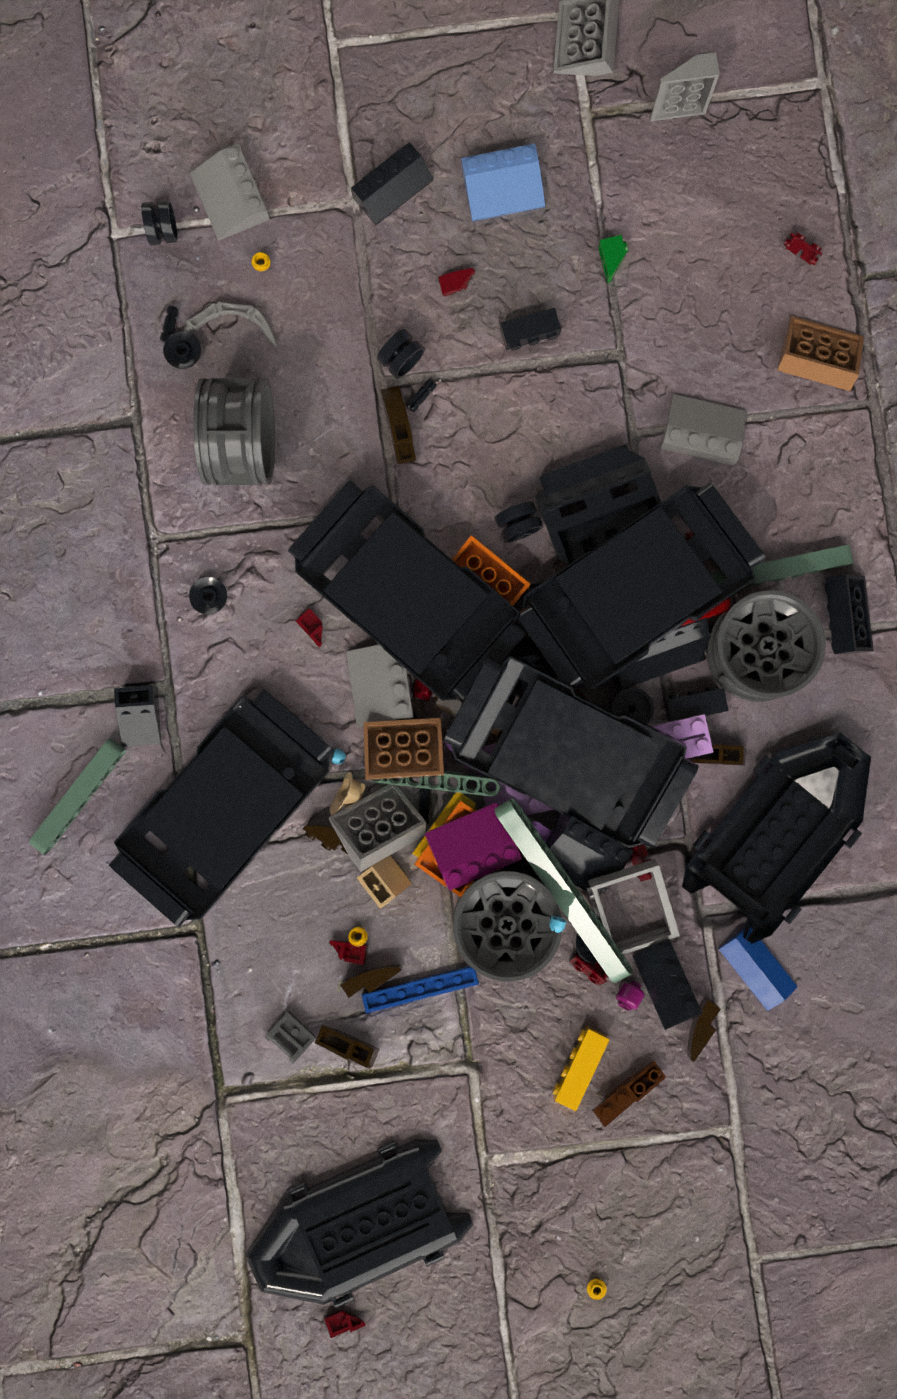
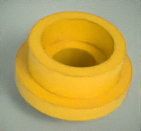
[251,252,270,272]
[348,927,368,947]
[587,1278,607,1300]

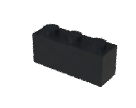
[500,308,561,351]
[664,686,729,722]

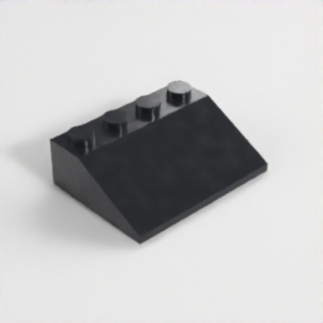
[546,812,633,895]

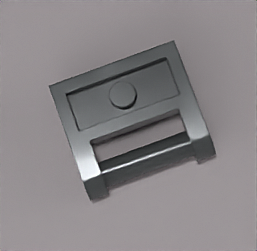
[265,1011,317,1064]

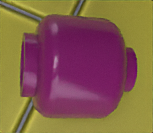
[616,980,645,1011]

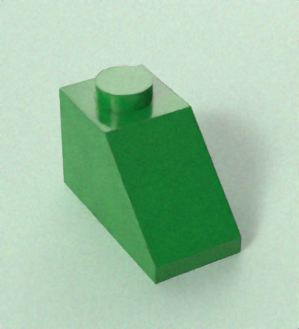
[598,235,628,283]

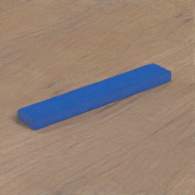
[361,966,479,1013]

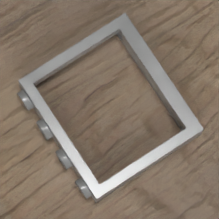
[587,859,680,955]

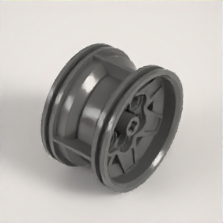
[193,378,275,485]
[706,590,826,702]
[453,868,562,982]

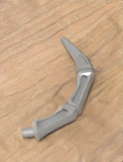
[182,301,278,347]

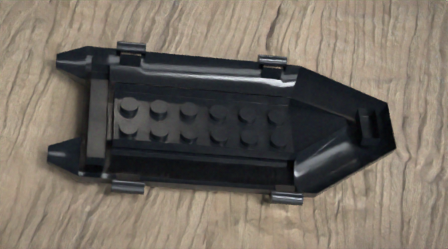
[682,732,871,944]
[245,1139,474,1308]

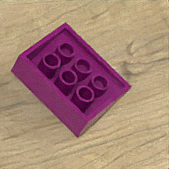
[424,802,522,891]

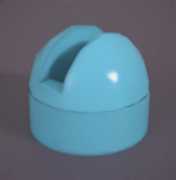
[331,748,346,764]
[549,916,567,933]

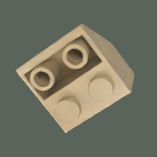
[357,855,412,909]

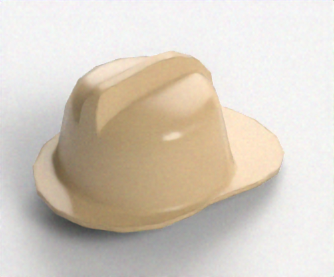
[330,772,365,815]

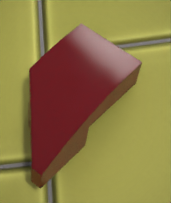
[438,268,475,296]
[295,608,323,648]
[329,940,368,965]
[324,1310,366,1338]

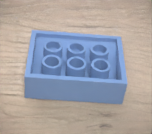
[461,144,545,221]

